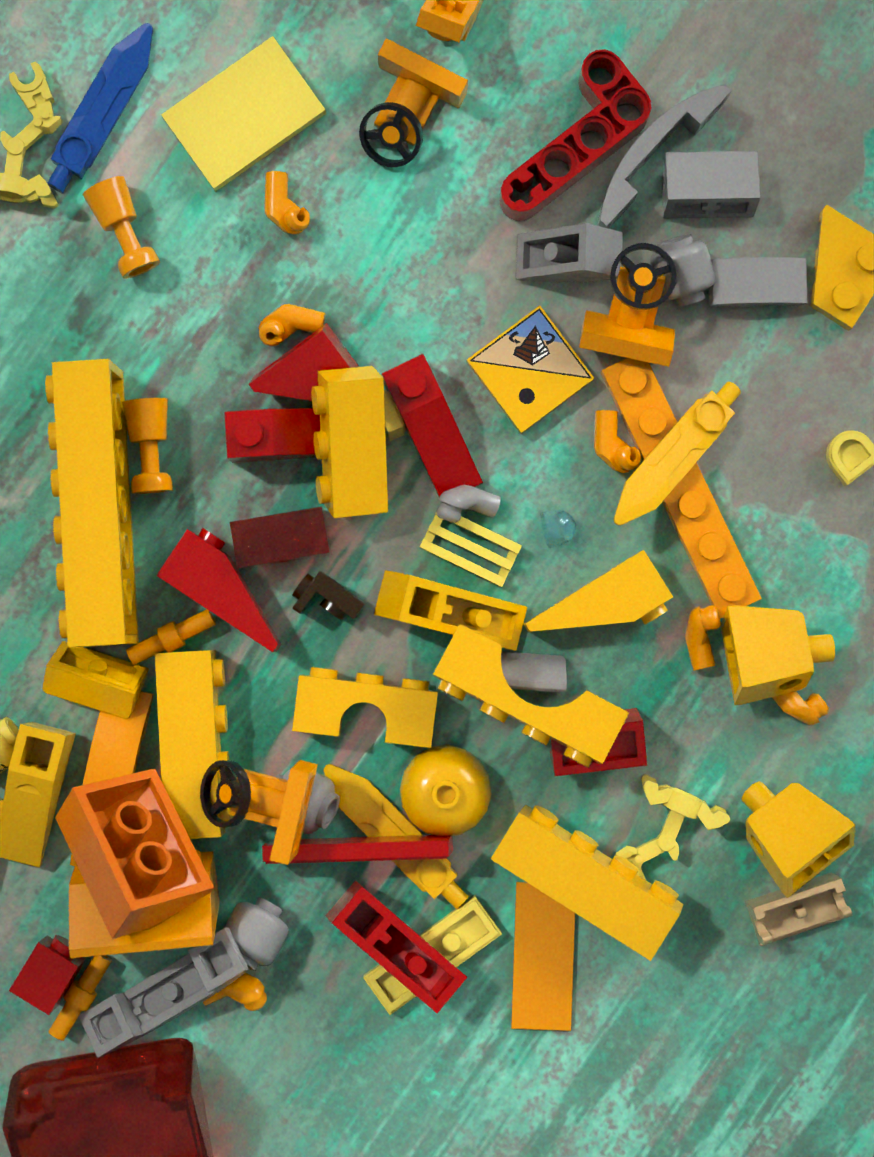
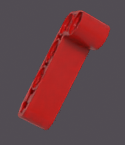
[500,49,652,221]

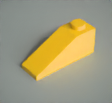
[524,550,673,632]
[373,570,527,651]

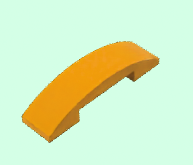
[70,691,154,866]

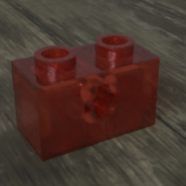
[230,507,332,570]

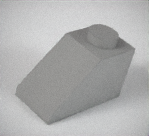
[516,223,623,283]

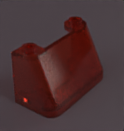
[2,1038,214,1157]

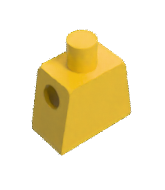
[721,605,835,705]
[741,781,855,898]

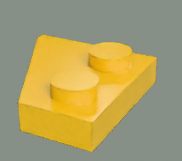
[810,204,874,331]

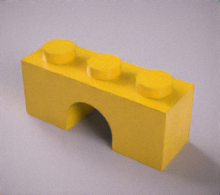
[292,667,438,748]

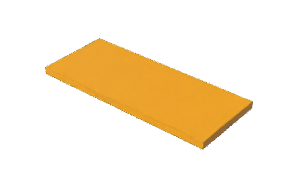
[511,882,575,1031]

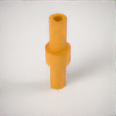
[126,609,217,665]
[48,955,112,1041]

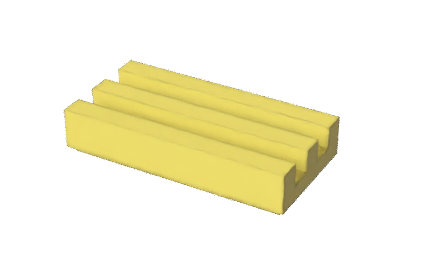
[420,513,522,587]

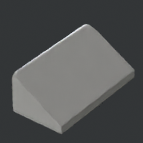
[501,651,567,693]

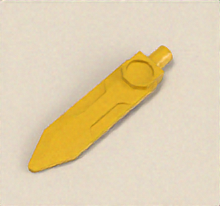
[614,382,741,526]
[324,764,469,910]

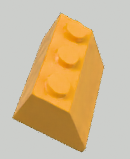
[69,849,220,958]

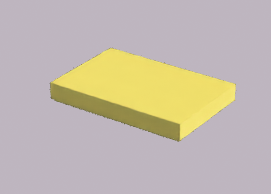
[161,36,326,192]

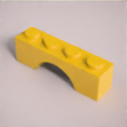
[433,624,629,768]

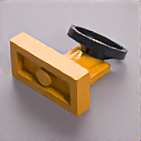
[359,38,468,167]
[579,243,677,367]
[200,760,318,865]

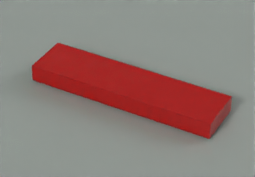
[262,835,453,864]

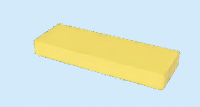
[363,895,502,1015]

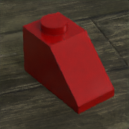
[248,323,359,401]

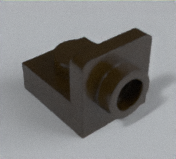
[292,571,366,621]

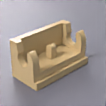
[745,872,852,946]

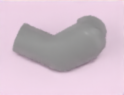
[436,485,501,523]

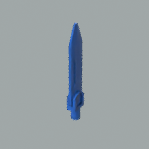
[47,23,153,193]

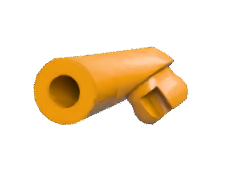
[264,171,310,235]
[259,304,326,346]
[594,410,641,473]
[685,605,721,671]
[772,691,829,725]
[203,973,267,1011]

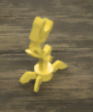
[0,62,63,208]
[614,774,730,880]

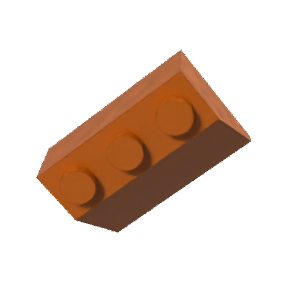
[55,768,214,939]

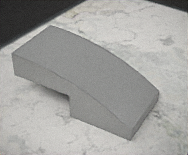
[708,257,808,308]

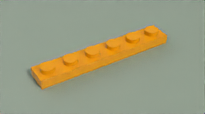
[600,358,762,619]

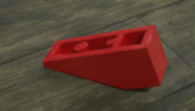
[381,354,483,497]
[224,408,321,463]
[156,528,281,652]
[325,880,467,1014]

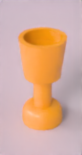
[83,176,160,279]
[122,398,173,494]

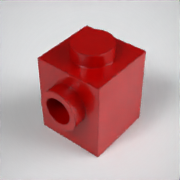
[9,935,86,1015]

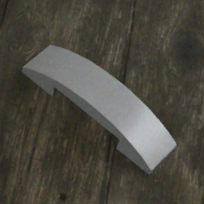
[597,84,732,229]
[79,927,249,1058]

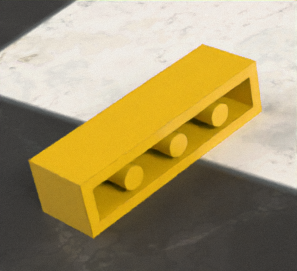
[155,650,233,839]
[491,805,684,961]

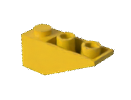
[0,722,76,868]

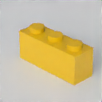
[311,366,388,518]

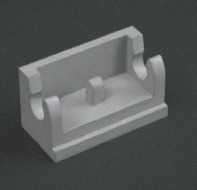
[662,151,761,218]

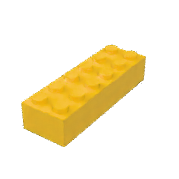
[45,359,139,647]

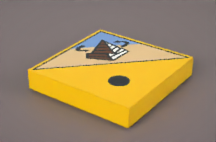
[466,305,595,434]

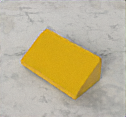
[42,641,149,719]

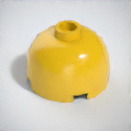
[400,744,491,836]

